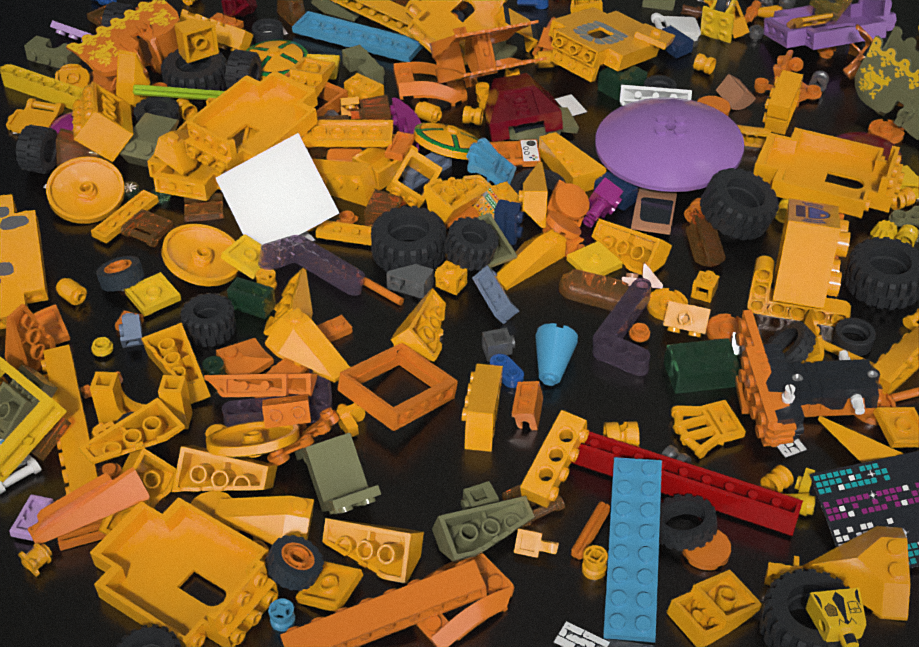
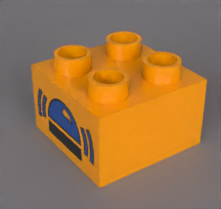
[773,198,850,309]

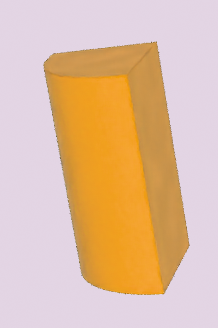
[736,124,771,148]

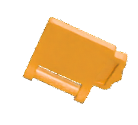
[6,98,64,133]

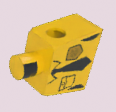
[806,587,866,647]

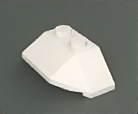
[620,85,692,106]

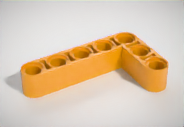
[747,256,851,327]

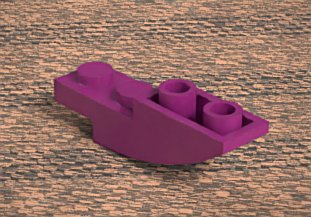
[389,98,421,152]

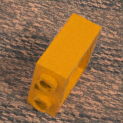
[386,148,443,208]

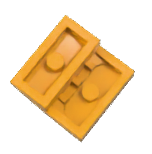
[786,13,833,29]

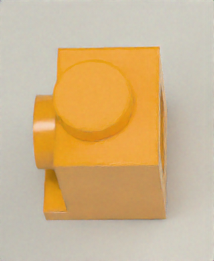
[691,270,719,303]

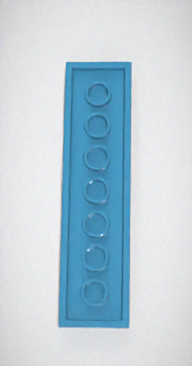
[292,11,423,62]
[604,457,662,642]

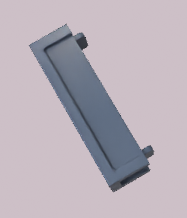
[402,152,452,190]
[472,265,519,324]

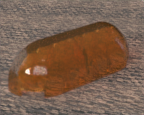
[686,208,725,267]
[559,269,638,312]

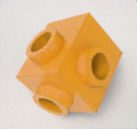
[434,260,467,295]

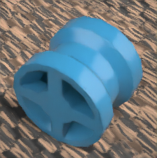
[268,599,295,631]

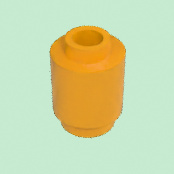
[534,51,558,68]
[415,102,442,123]
[56,278,87,305]

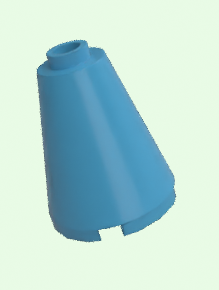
[535,323,578,386]

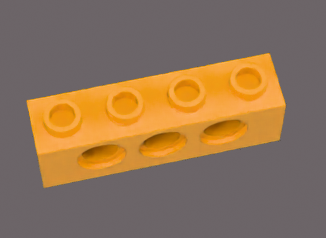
[520,410,589,508]

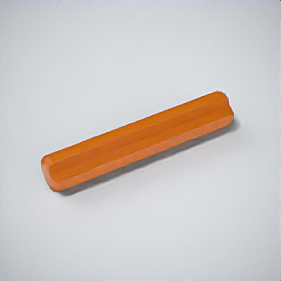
[571,502,610,560]

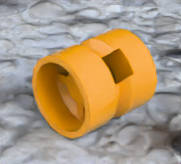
[603,421,639,447]

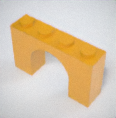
[90,372,193,429]

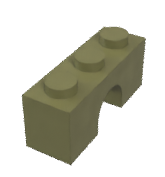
[24,36,81,69]
[342,45,385,84]

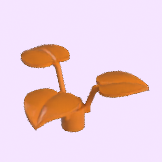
[842,24,873,80]

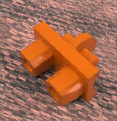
[773,50,804,76]

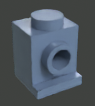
[119,313,143,348]

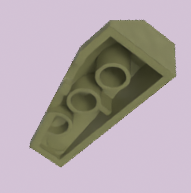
[432,496,534,562]

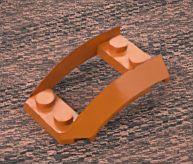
[393,62,467,106]
[415,554,515,647]

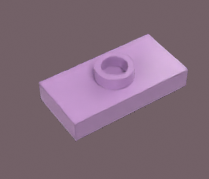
[9,494,54,541]

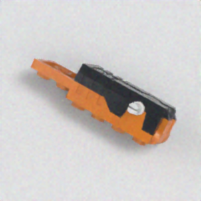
[736,309,804,447]
[735,350,883,417]

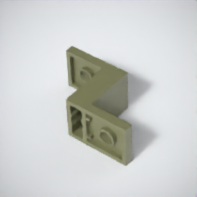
[295,433,381,514]

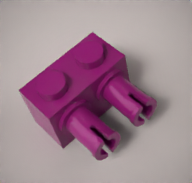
[582,177,623,227]

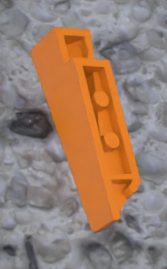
[204,373,317,397]
[27,467,150,544]

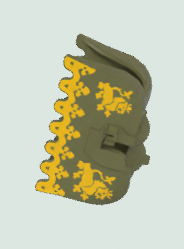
[855,26,919,140]

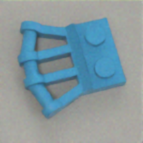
[466,138,517,185]

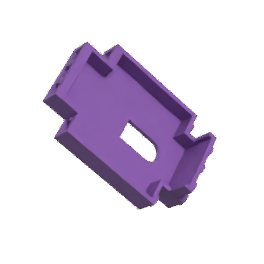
[764,0,896,50]

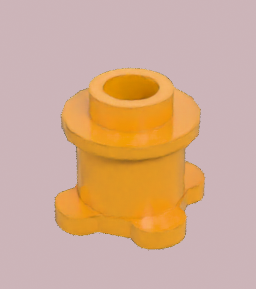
[18,543,52,577]

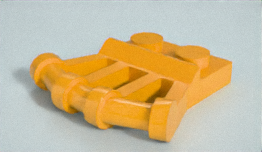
[671,400,746,459]

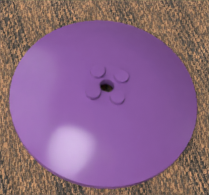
[595,97,744,192]

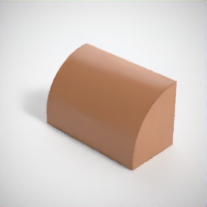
[716,74,756,110]

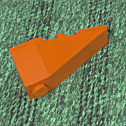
[5,304,56,372]

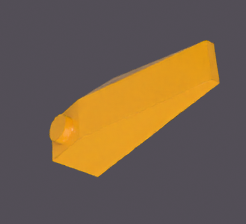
[518,162,548,228]
[391,288,446,361]
[818,416,903,463]
[214,496,314,545]

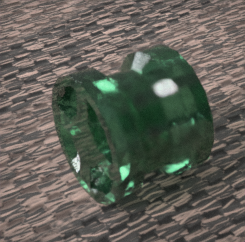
[202,356,226,383]

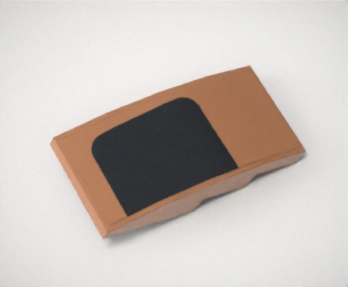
[631,187,677,235]

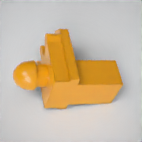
[336,403,366,437]

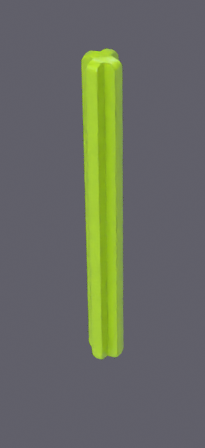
[133,84,225,100]

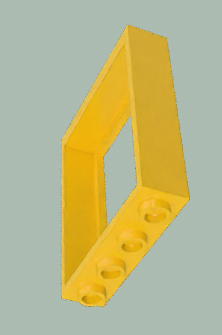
[0,357,67,483]

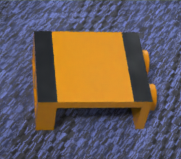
[494,5,538,53]

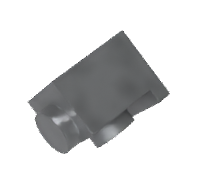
[482,328,515,362]

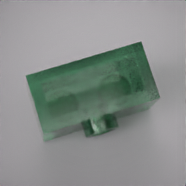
[227,277,276,319]

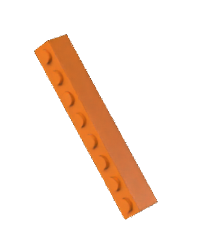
[280,560,487,647]

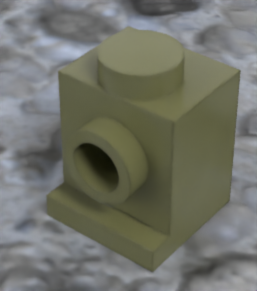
[461,481,499,510]

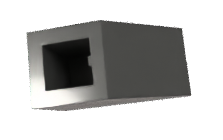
[387,264,434,299]

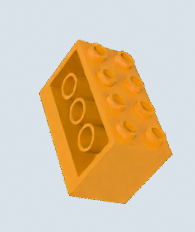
[72,82,133,162]

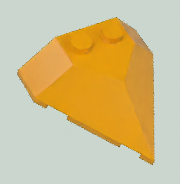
[803,526,910,621]

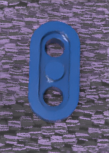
[490,354,524,388]

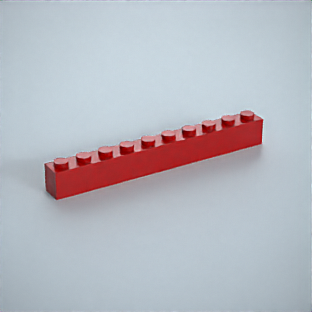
[570,431,803,536]

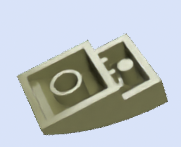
[0,364,58,440]

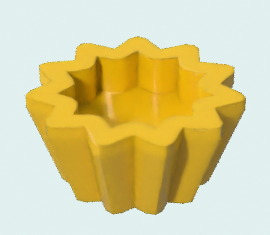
[870,220,898,240]

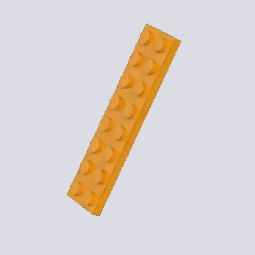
[243,120,394,148]

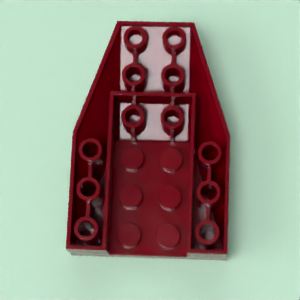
[484,73,563,142]

